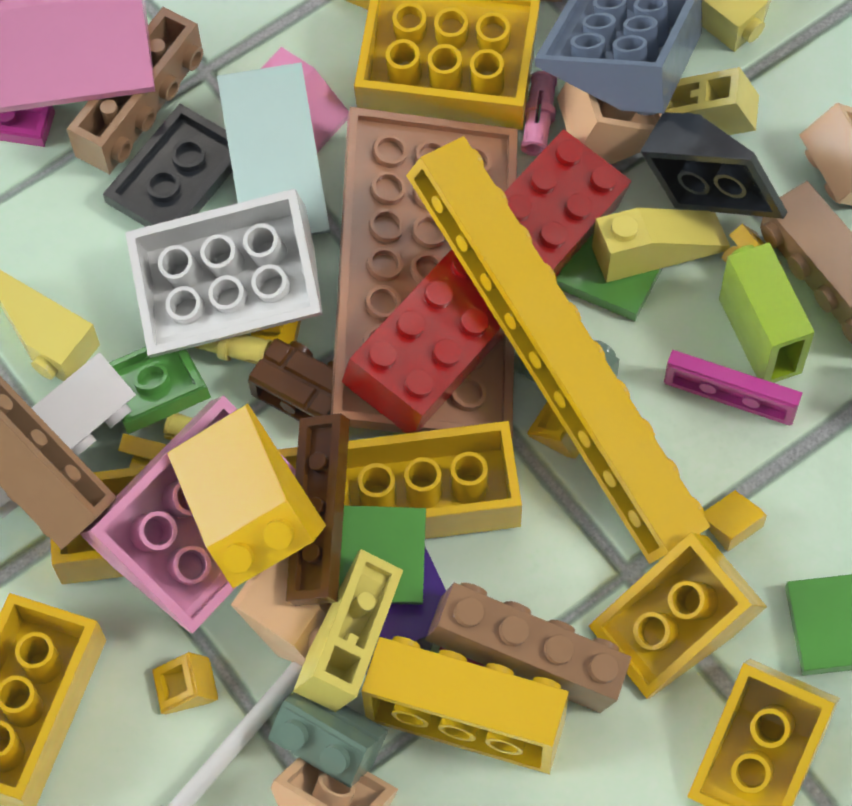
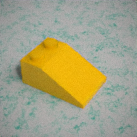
[167,403,326,588]
[588,532,767,699]
[687,659,840,806]

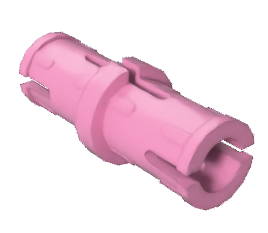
[521,71,557,156]

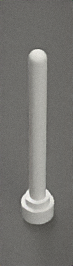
[161,662,303,806]

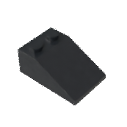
[640,112,787,219]

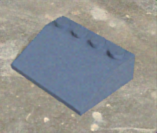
[534,0,702,115]

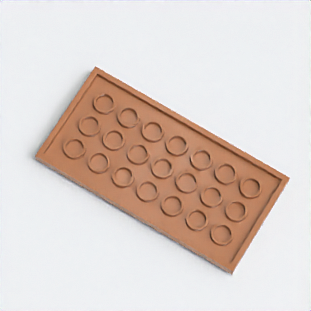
[331,107,518,438]

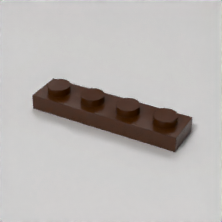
[286,413,350,606]

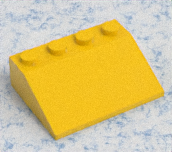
[354,0,540,131]

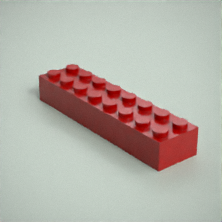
[341,129,632,433]

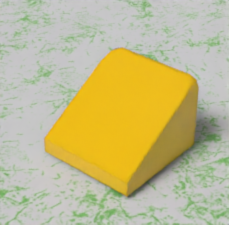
[527,401,580,459]
[704,490,767,552]
[152,652,218,715]

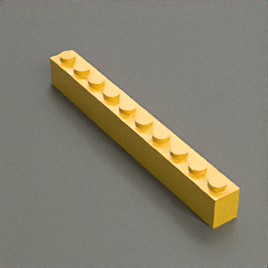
[406,136,711,564]

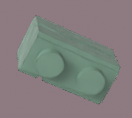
[268,693,388,788]

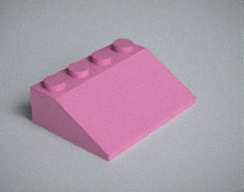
[0,0,155,113]
[80,395,296,633]

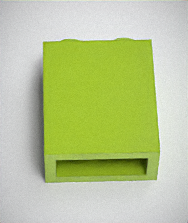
[719,242,815,383]

